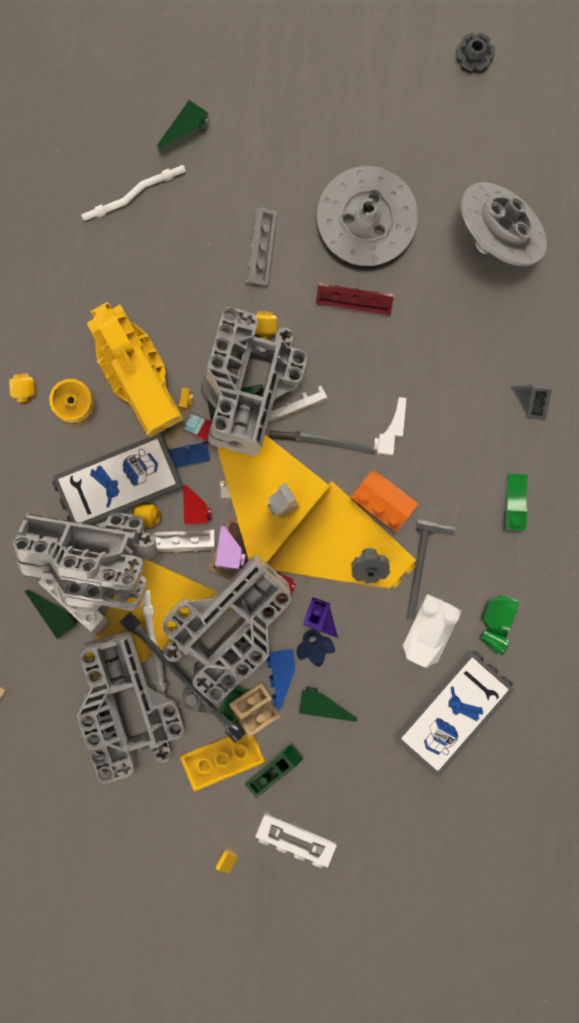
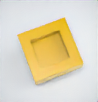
[179,388,193,410]

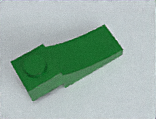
[505,473,528,532]

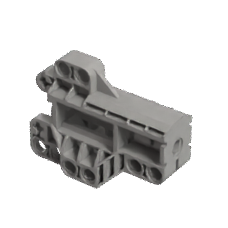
[200,307,307,457]
[13,513,158,610]
[162,555,291,703]
[77,631,184,784]

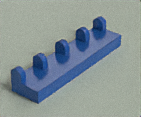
[168,441,210,468]

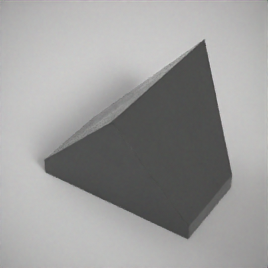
[510,385,552,419]

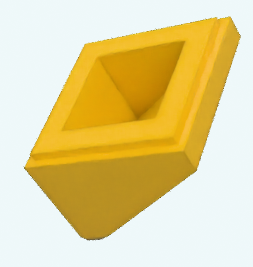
[216,850,238,873]

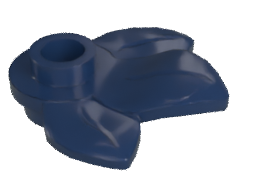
[297,629,335,667]

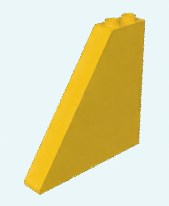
[217,424,331,565]
[269,481,416,589]
[87,558,232,663]

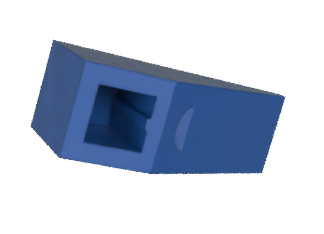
[267,649,295,710]

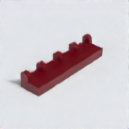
[316,282,394,315]

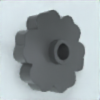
[456,33,495,71]
[351,548,390,584]

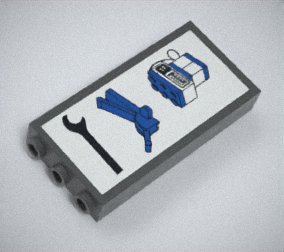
[52,433,183,524]
[394,651,515,778]

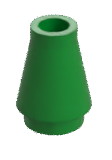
[480,630,510,655]

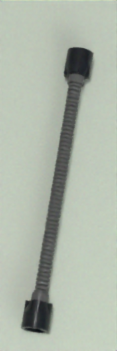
[119,611,246,743]

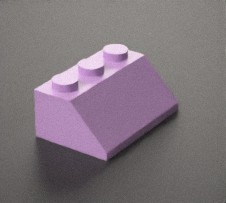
[215,526,246,571]

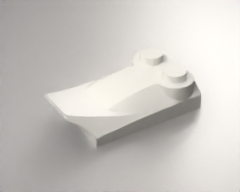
[403,594,462,668]

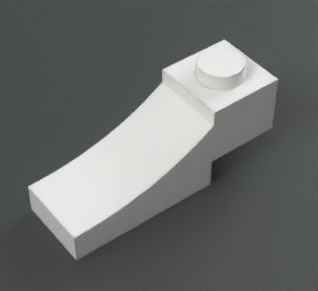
[374,397,407,456]

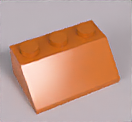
[350,469,418,534]

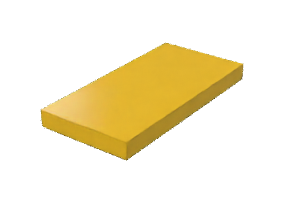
[179,734,265,792]

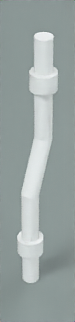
[81,165,186,221]
[142,590,167,697]

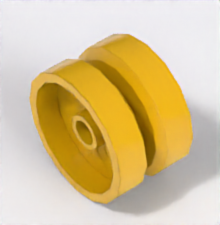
[49,379,94,424]

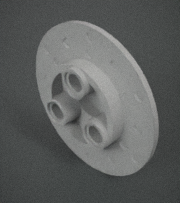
[317,166,418,266]
[461,182,547,266]

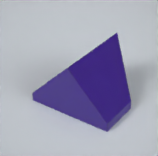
[303,597,338,638]

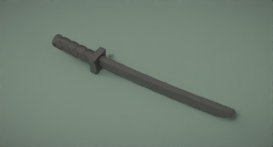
[269,430,375,455]

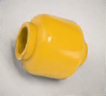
[255,311,278,339]
[9,373,35,402]
[131,502,161,528]

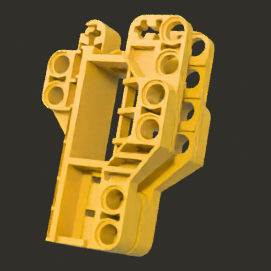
[87,302,184,438]

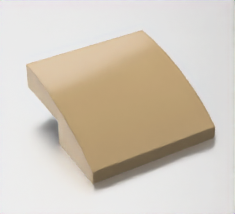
[230,683,280,738]

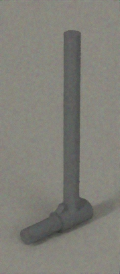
[407,520,455,620]

